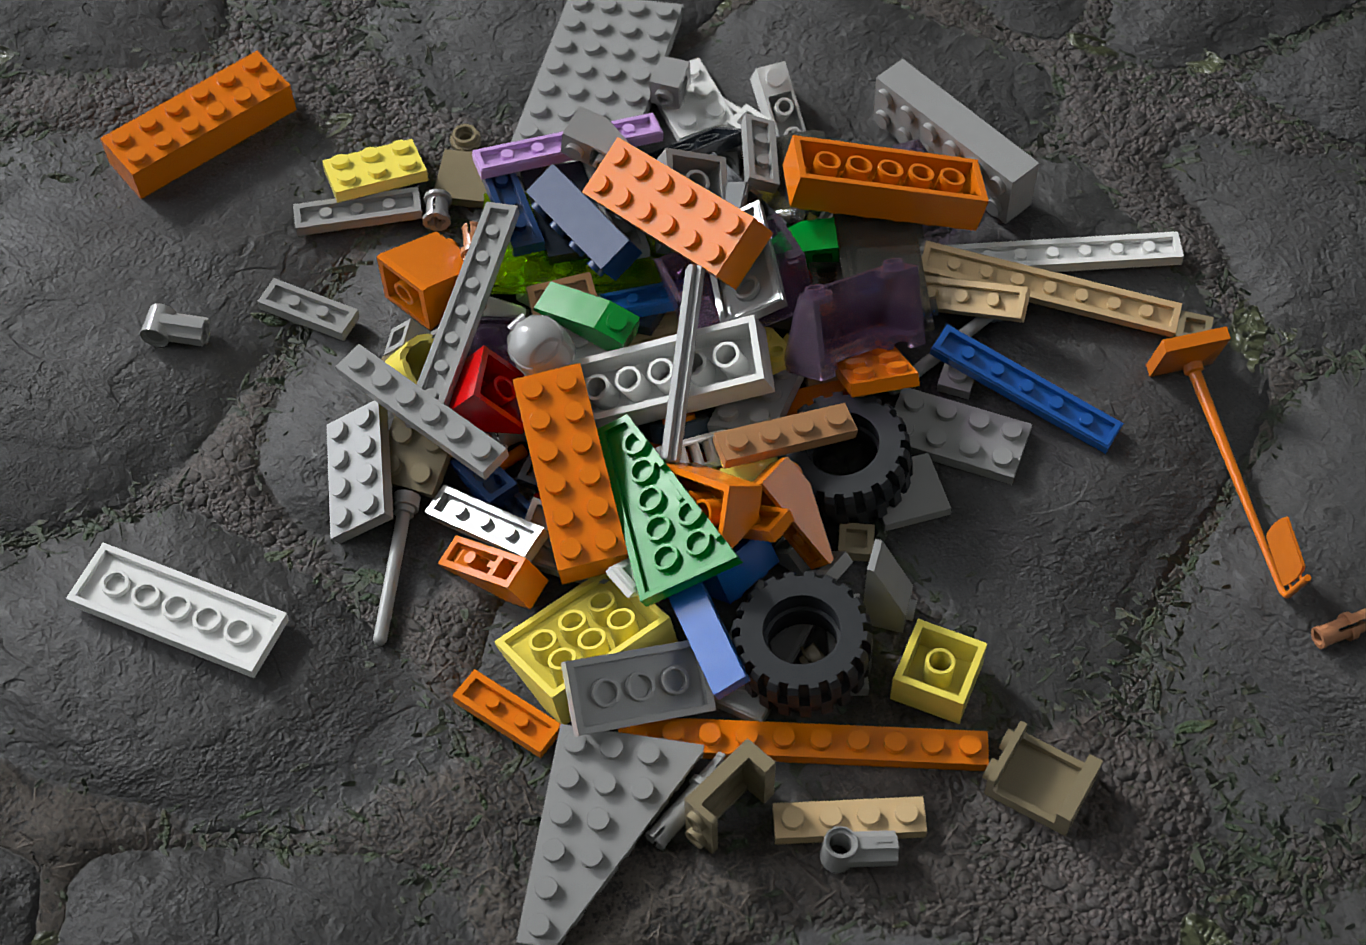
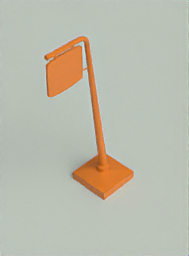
[1146,326,1311,599]

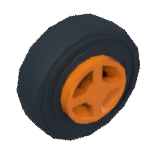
[650,412,709,445]

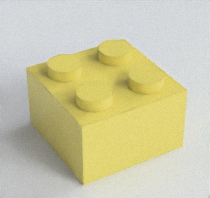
[890,619,988,724]

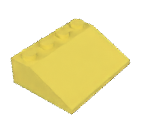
[494,574,678,724]

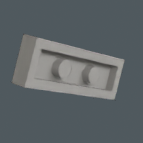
[741,113,780,194]
[257,278,360,341]

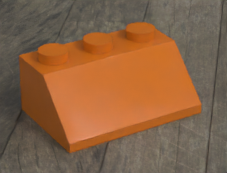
[666,463,763,549]

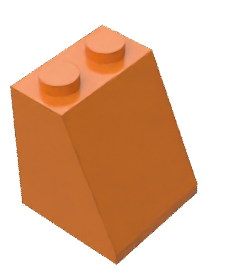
[377,231,464,331]

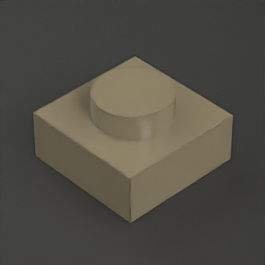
[1175,310,1214,337]
[838,523,875,562]

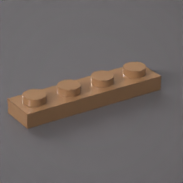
[713,403,858,469]

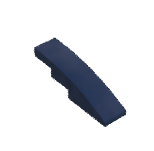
[450,458,531,519]

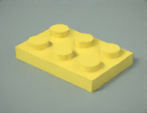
[322,139,429,203]

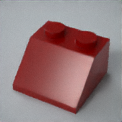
[449,345,525,434]

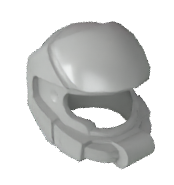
[507,313,576,376]

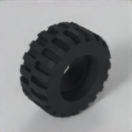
[778,391,913,526]
[732,571,873,718]

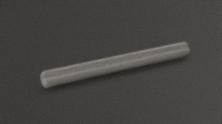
[661,264,705,464]

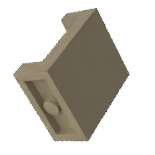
[983,721,1103,836]
[684,738,776,854]

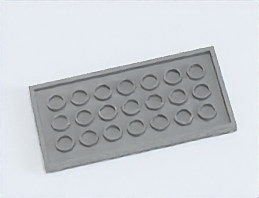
[511,0,684,176]

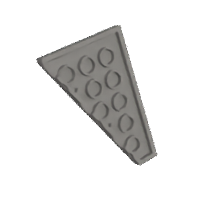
[516,724,704,945]

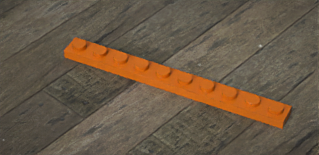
[618,718,989,771]

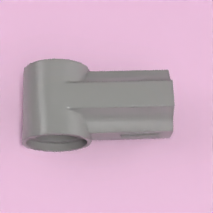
[140,303,211,347]
[820,826,899,873]

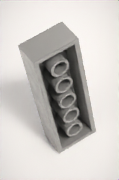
[873,59,1039,224]

